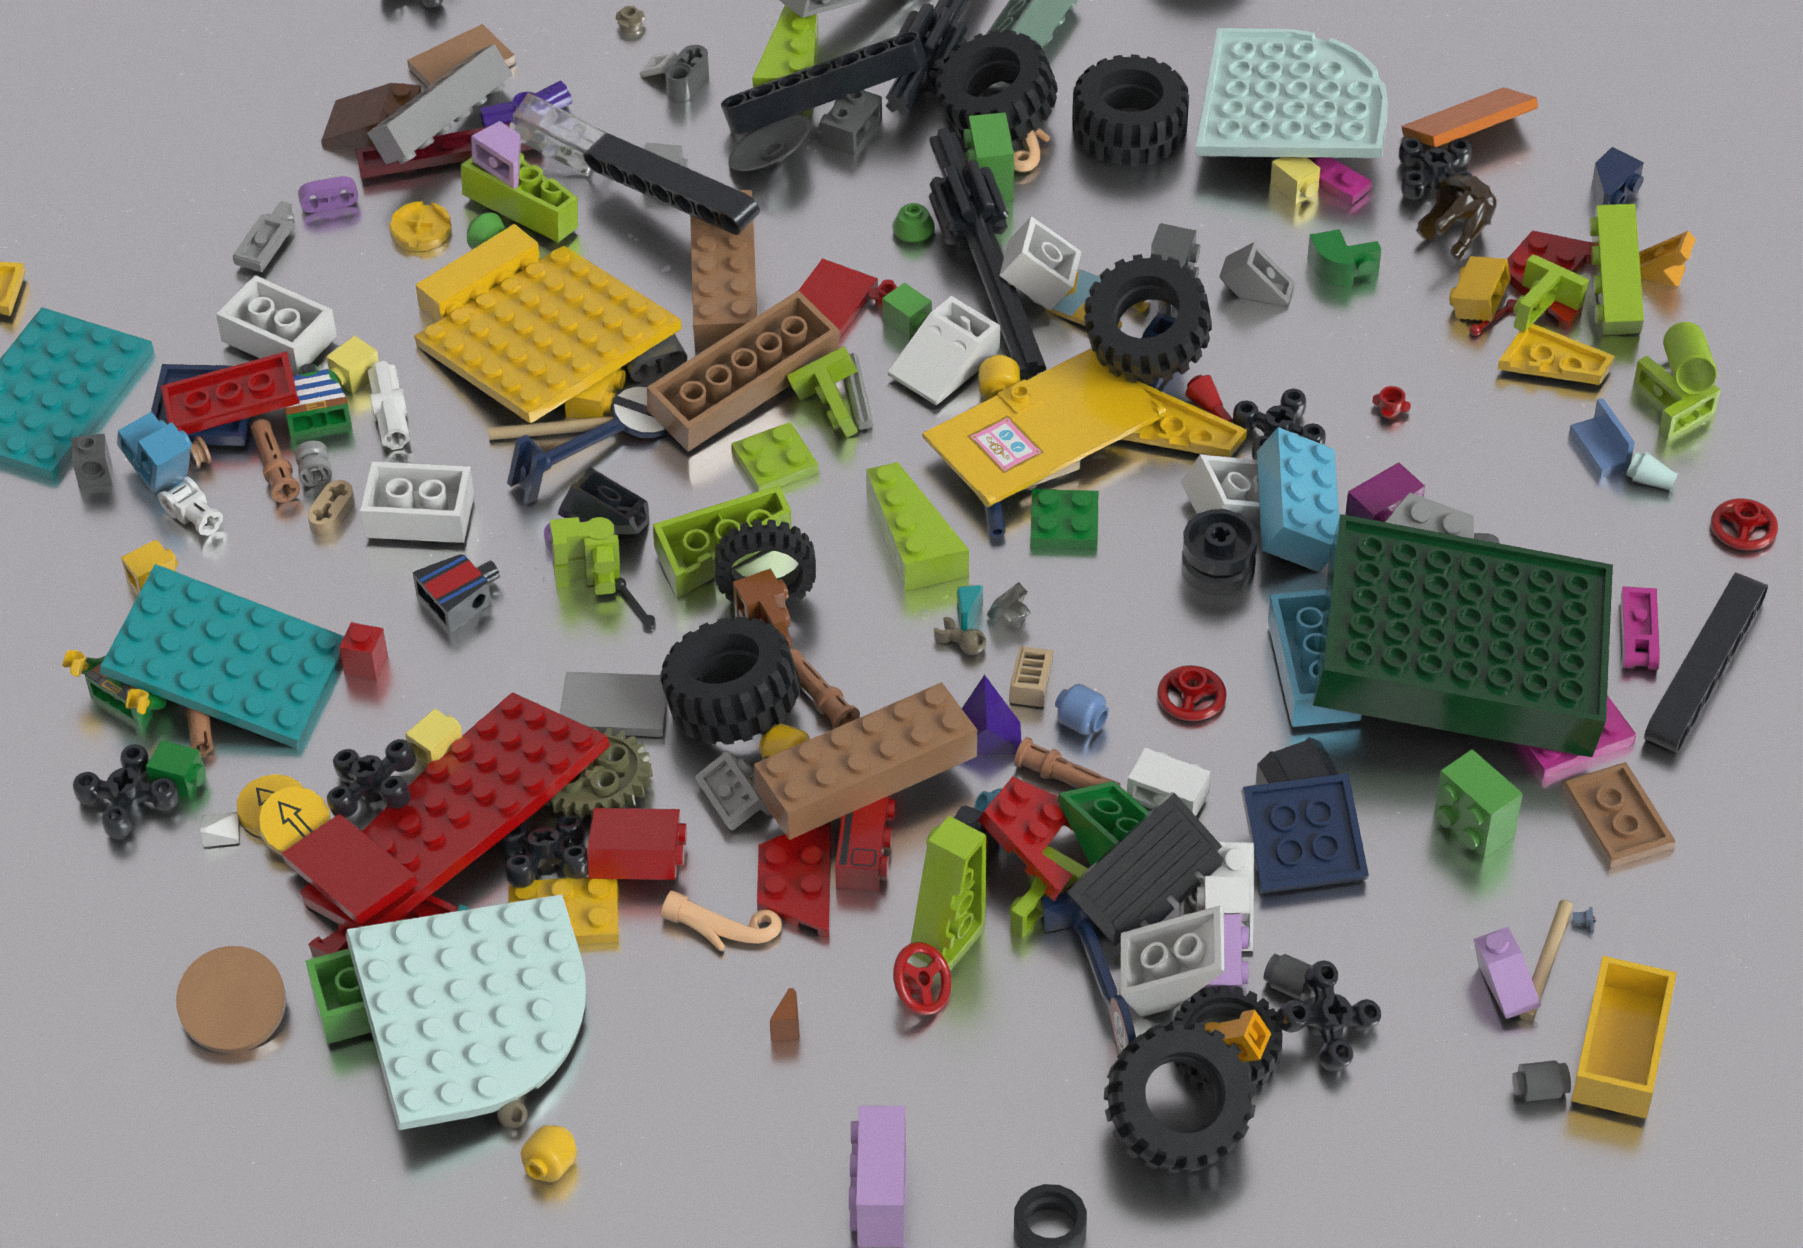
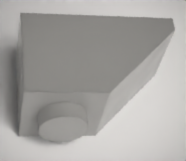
[1219,242,1295,306]

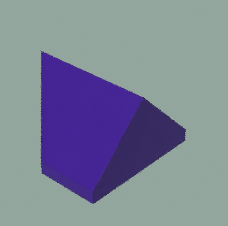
[962,674,1022,755]

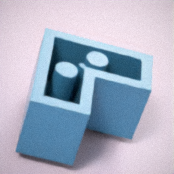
[117,412,192,495]

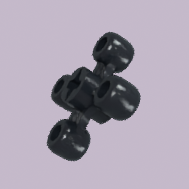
[1398,137,1473,200]
[1233,388,1326,460]
[327,739,416,818]
[73,744,179,839]
[501,815,588,888]
[1276,960,1381,1072]

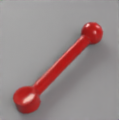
[1469,299,1517,336]

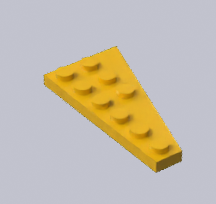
[1121,381,1247,457]

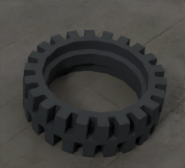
[715,519,816,606]
[1174,986,1283,1094]

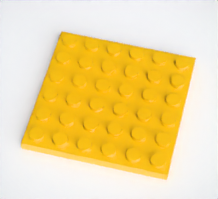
[414,245,682,424]

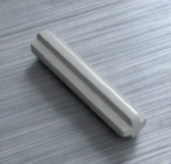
[844,353,873,430]

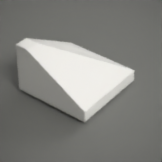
[639,52,677,78]
[200,812,239,847]

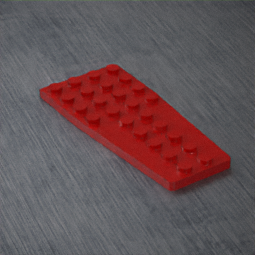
[300,692,611,929]

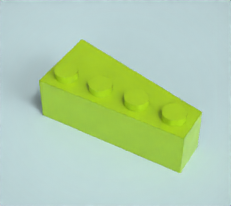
[752,5,818,88]
[653,485,791,599]

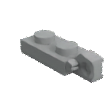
[233,201,294,272]

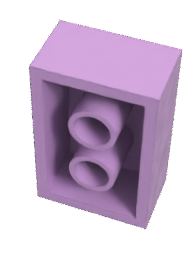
[849,1105,906,1247]

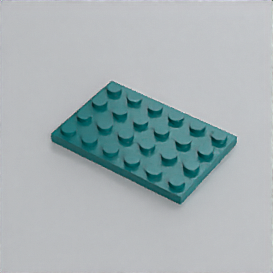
[0,307,154,480]
[99,564,344,748]

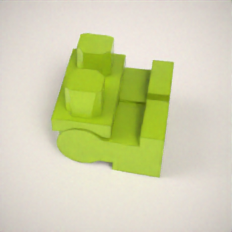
[550,517,620,595]

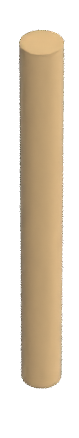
[488,416,613,440]
[1519,900,1573,1021]

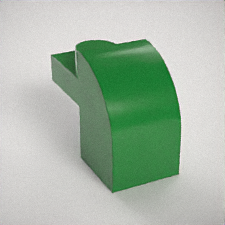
[1308,229,1382,287]

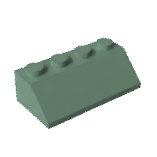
[986,0,1078,48]

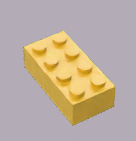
[1571,955,1677,1119]

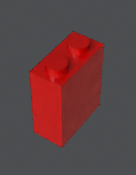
[587,808,687,880]

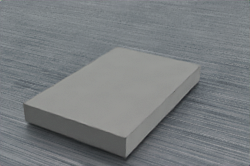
[560,672,667,737]

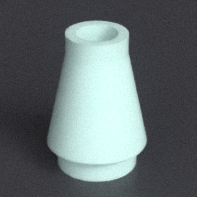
[1626,451,1678,492]

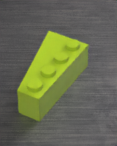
[461,153,578,242]
[1589,204,1644,335]
[866,462,969,591]
[910,815,986,968]

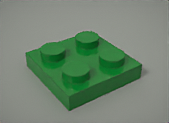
[1030,489,1099,549]

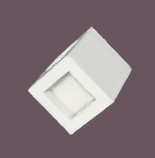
[1196,876,1250,921]

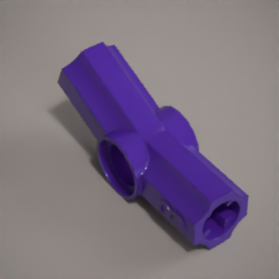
[480,80,572,128]

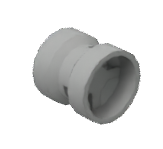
[295,440,332,487]

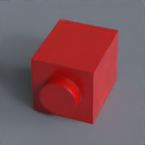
[339,622,388,680]

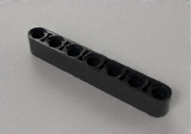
[721,31,928,134]
[583,133,760,235]
[1644,572,1768,753]

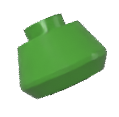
[892,203,935,243]
[467,212,505,249]

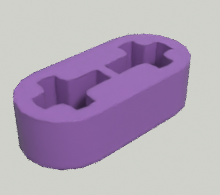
[298,176,358,213]

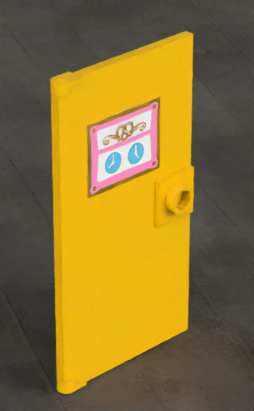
[922,348,1167,507]

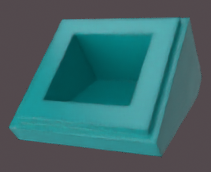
[957,585,983,631]

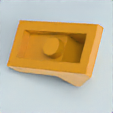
[1639,231,1696,287]

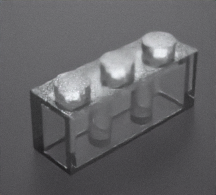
[509,92,607,177]

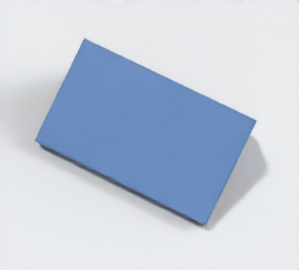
[1569,398,1635,479]

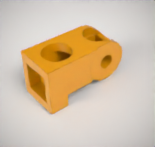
[1205,1009,1271,1063]

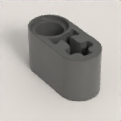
[665,45,709,103]
[625,334,688,382]

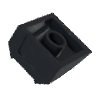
[558,467,649,534]
[1256,737,1338,785]

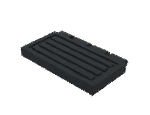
[1065,792,1226,946]

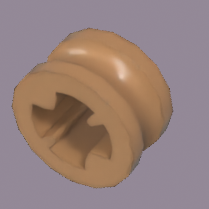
[190,436,212,469]

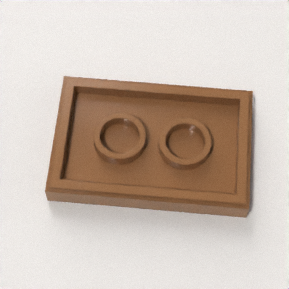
[407,24,516,87]
[1561,762,1676,869]

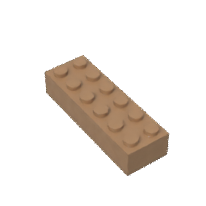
[690,190,758,352]
[647,290,840,452]
[754,682,977,840]

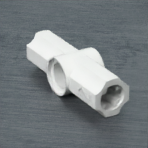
[368,361,410,450]

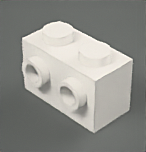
[1127,748,1210,816]

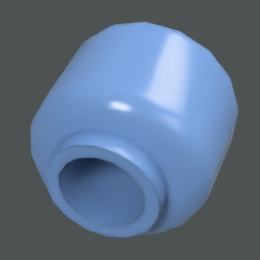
[1055,684,1109,735]

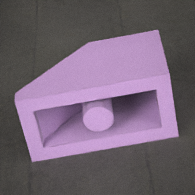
[472,121,521,189]
[1474,927,1541,1019]

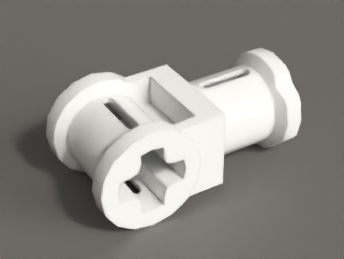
[158,476,223,536]

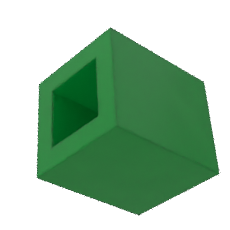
[146,740,206,798]

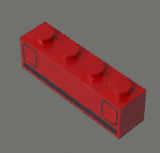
[835,792,898,892]

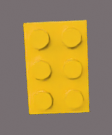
[508,877,619,945]

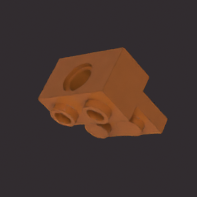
[733,568,792,649]

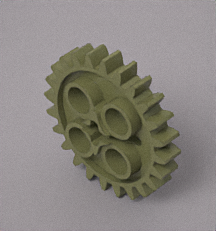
[545,727,653,820]

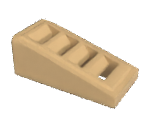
[1009,646,1054,707]

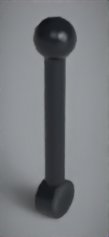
[615,578,656,629]

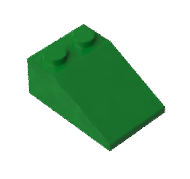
[1057,781,1149,866]

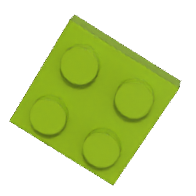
[731,421,819,492]

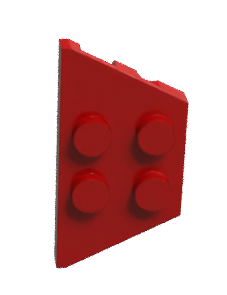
[757,822,831,938]

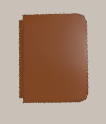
[770,988,800,1042]

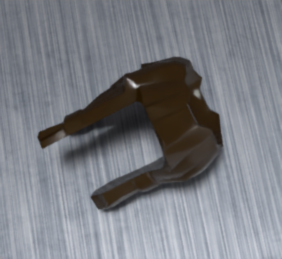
[1416,173,1497,262]

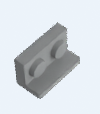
[694,751,771,831]

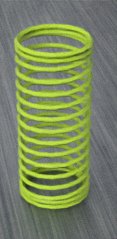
[1663,321,1717,395]

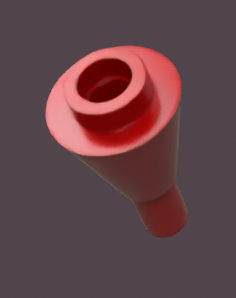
[1185,375,1233,423]

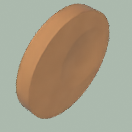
[176,946,286,1054]

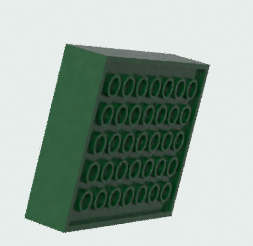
[1313,514,1613,757]

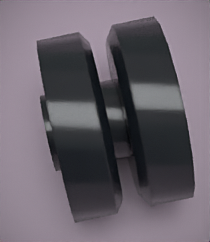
[1181,509,1258,596]

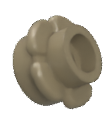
[615,6,645,33]

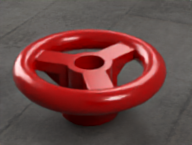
[1711,498,1778,551]
[1157,665,1227,721]
[893,942,952,1015]

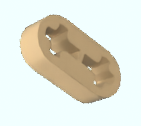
[307,480,355,536]

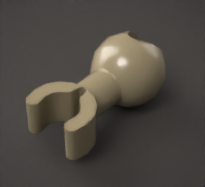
[933,617,986,655]
[497,1099,528,1128]

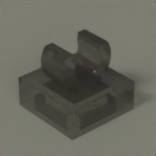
[986,582,1031,629]

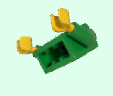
[62,650,167,726]

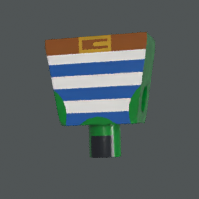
[286,364,352,437]

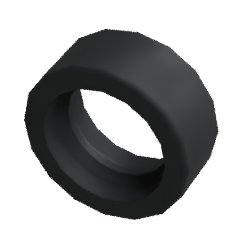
[1014,1184,1087,1248]

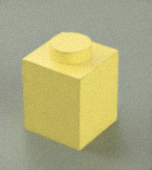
[1270,157,1320,204]
[326,335,379,394]
[405,709,462,767]

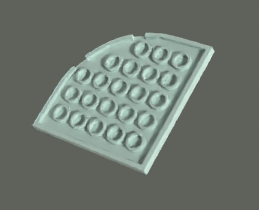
[1195,28,1388,158]
[346,894,586,1130]

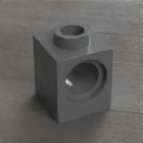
[71,433,112,488]

